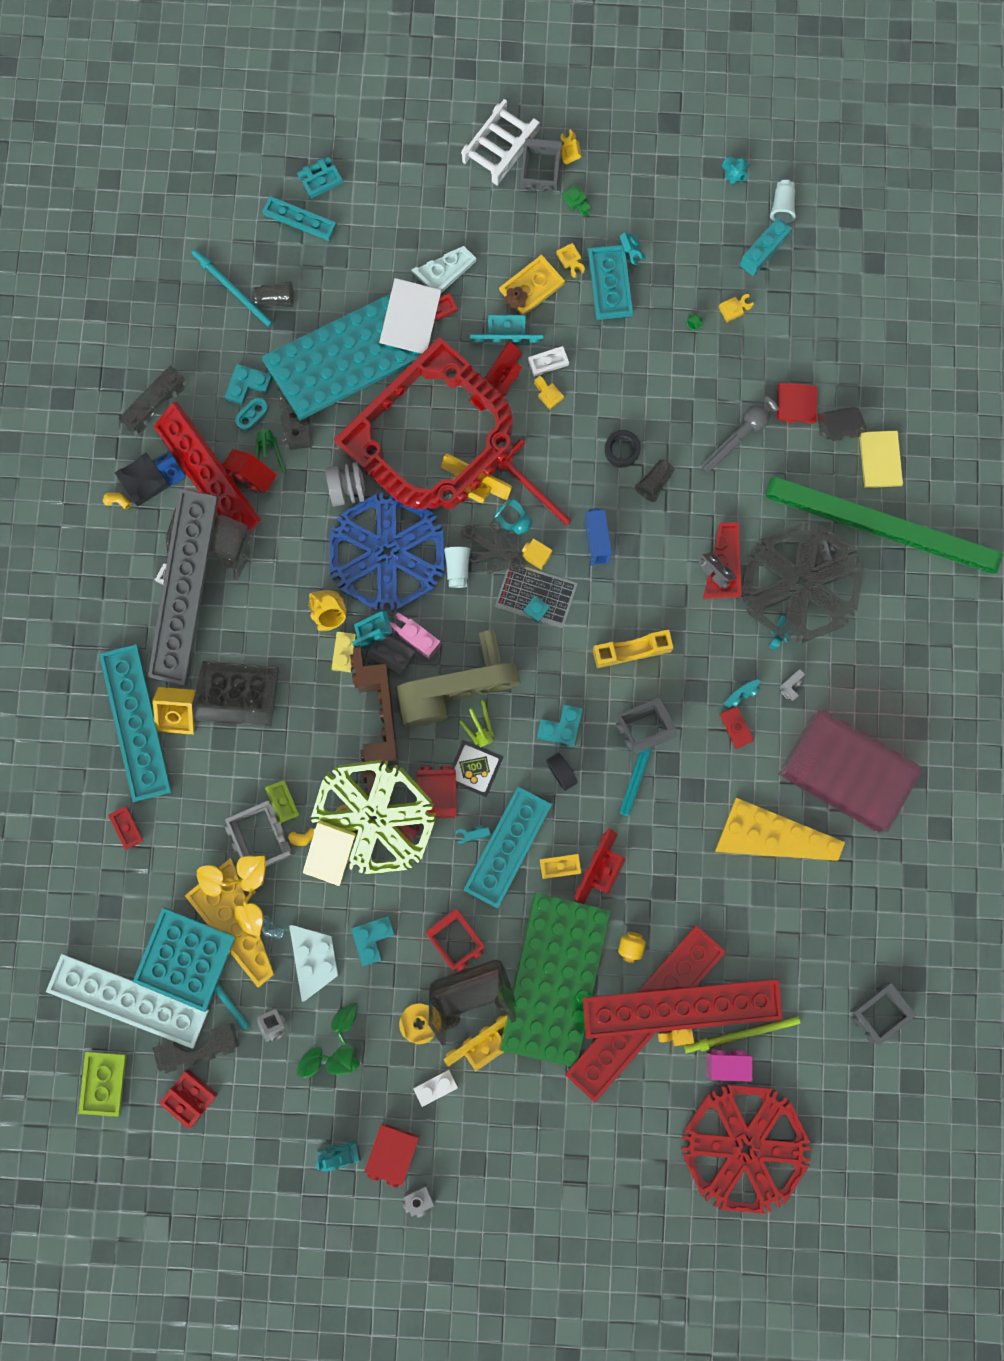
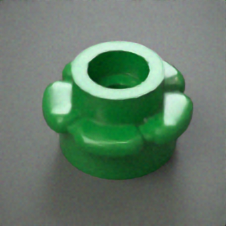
[686,313,703,331]

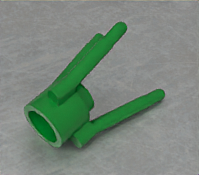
[255,429,286,474]

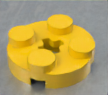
[399,1003,439,1044]

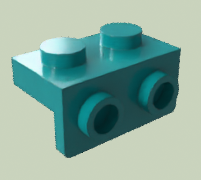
[352,611,393,648]

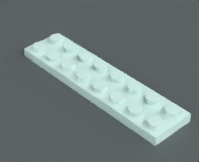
[46,954,209,1049]

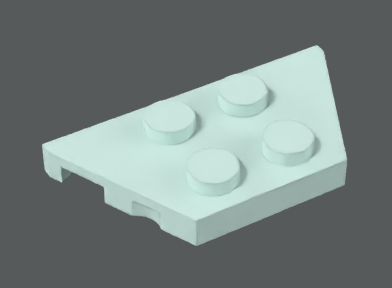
[289,925,339,1001]

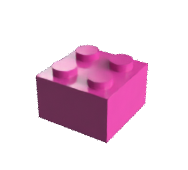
[706,1049,752,1081]

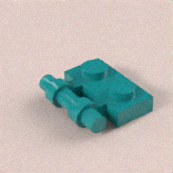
[297,157,343,199]

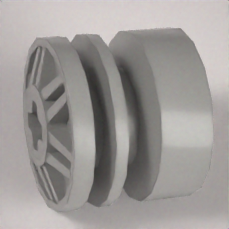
[325,462,365,507]

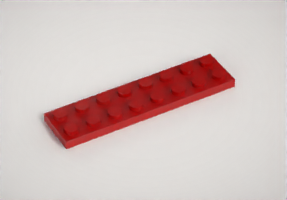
[153,402,261,545]

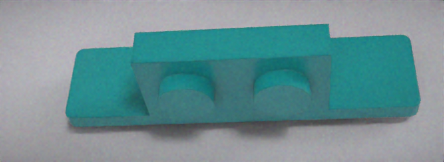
[470,315,544,342]

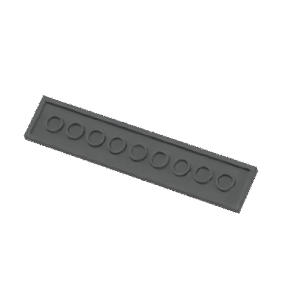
[148,488,219,685]

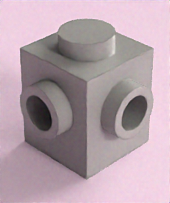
[258,1009,286,1042]
[402,1184,435,1217]

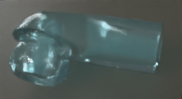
[261,915,284,940]

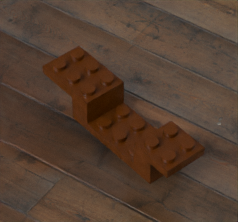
[350,648,399,797]

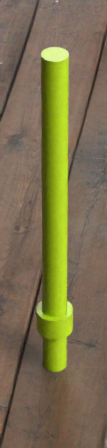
[684,1016,800,1053]

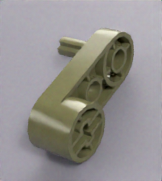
[396,630,521,727]

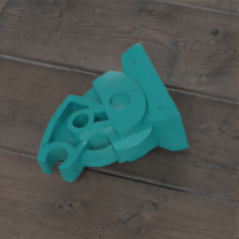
[316,1141,361,1172]

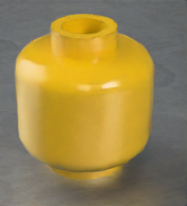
[618,932,646,963]

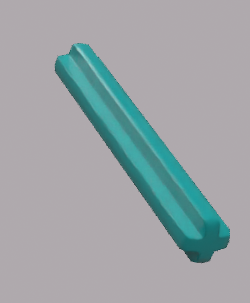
[619,748,652,816]

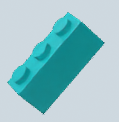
[740,217,792,277]

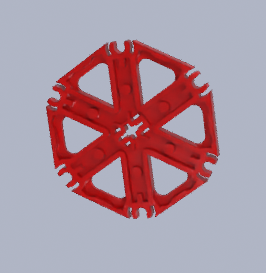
[681,1084,811,1214]

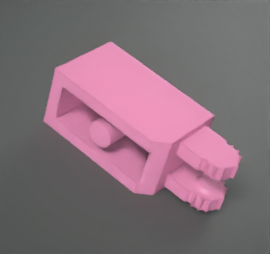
[390,613,441,660]

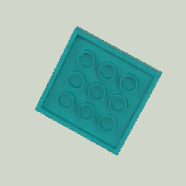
[133,907,236,1012]

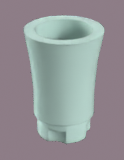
[770,180,796,223]
[444,547,470,588]

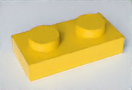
[540,854,581,879]

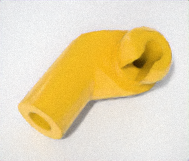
[102,492,132,510]

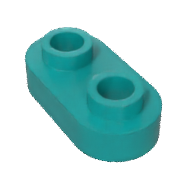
[235,398,268,431]

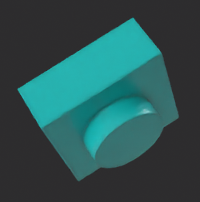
[523,596,550,623]

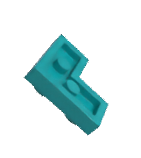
[224,364,273,405]
[537,705,582,747]
[351,916,395,967]

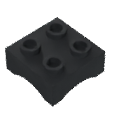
[114,452,169,507]

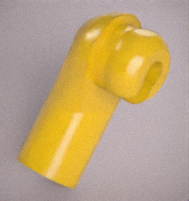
[288,827,315,846]

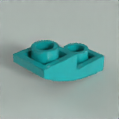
[723,679,761,709]

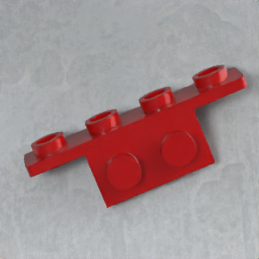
[469,342,522,411]
[574,828,626,904]

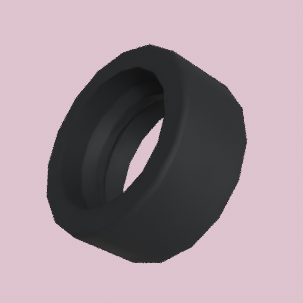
[605,430,641,468]
[546,752,578,791]

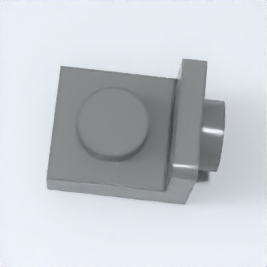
[780,669,805,701]

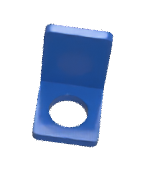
[153,451,185,486]

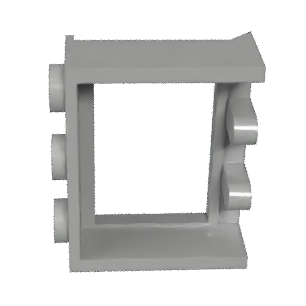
[224,801,294,867]

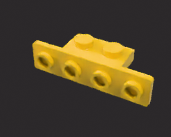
[441,453,512,504]
[443,1014,507,1072]

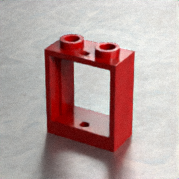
[425,908,485,971]

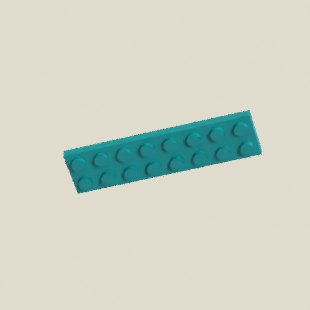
[99,644,172,803]

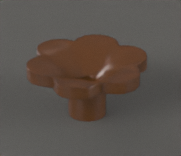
[505,287,528,309]

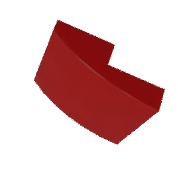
[777,383,817,424]
[159,1069,218,1129]

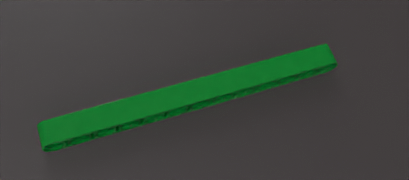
[765,477,1003,574]

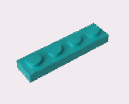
[262,196,337,241]

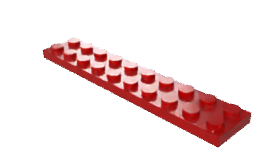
[565,925,726,1103]
[582,979,782,1039]

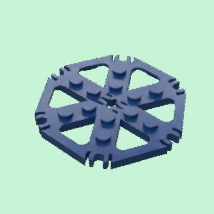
[330,493,444,612]

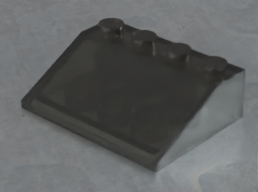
[192,661,279,727]

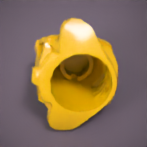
[308,590,347,631]

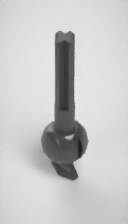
[700,396,779,473]

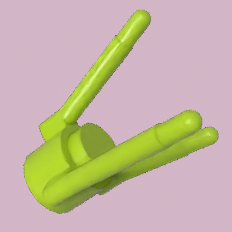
[459,700,494,748]

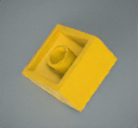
[153,687,197,735]

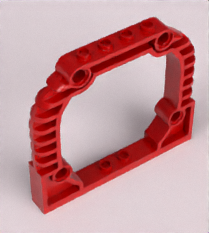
[333,337,513,509]

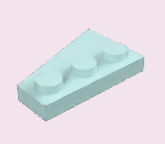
[411,246,476,293]

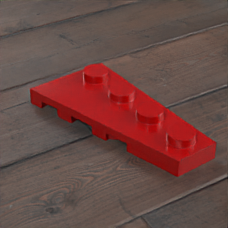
[703,522,742,599]

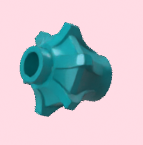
[722,156,750,185]

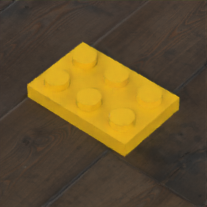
[499,254,565,315]

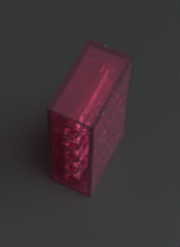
[778,710,922,834]

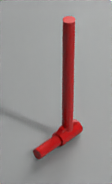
[496,439,572,526]

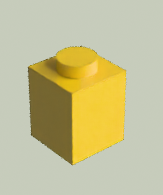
[522,539,553,570]

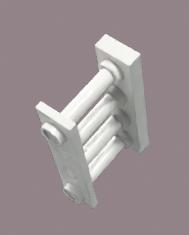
[461,99,540,186]

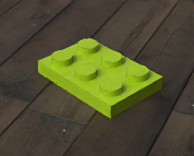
[78,1052,127,1117]

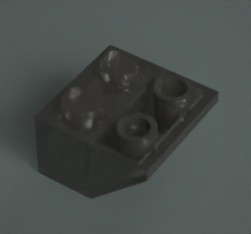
[817,407,867,441]

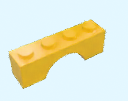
[593,630,673,668]

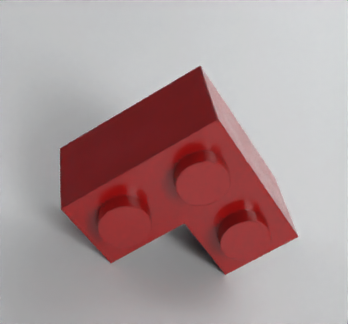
[222,449,277,493]

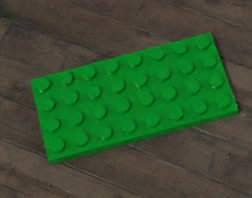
[499,893,610,1067]

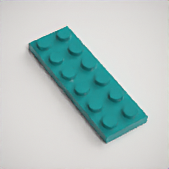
[463,787,552,909]

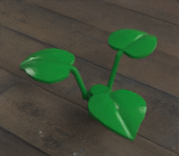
[297,1003,360,1078]

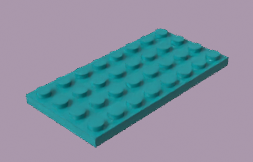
[262,294,421,420]

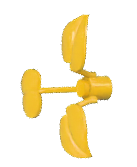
[196,856,266,936]

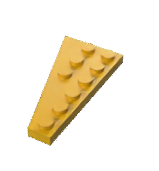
[714,798,845,861]
[185,858,275,988]

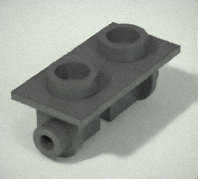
[698,552,737,589]

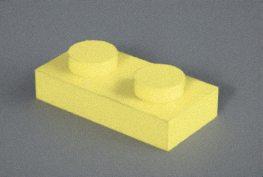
[332,632,356,672]

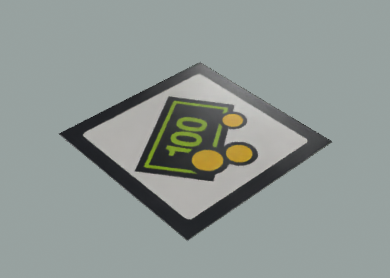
[452,740,503,797]

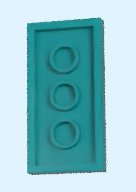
[588,245,633,320]

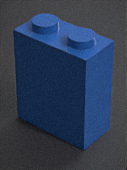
[584,508,612,566]

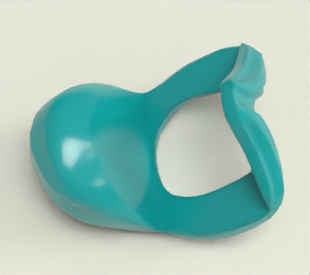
[494,499,532,535]

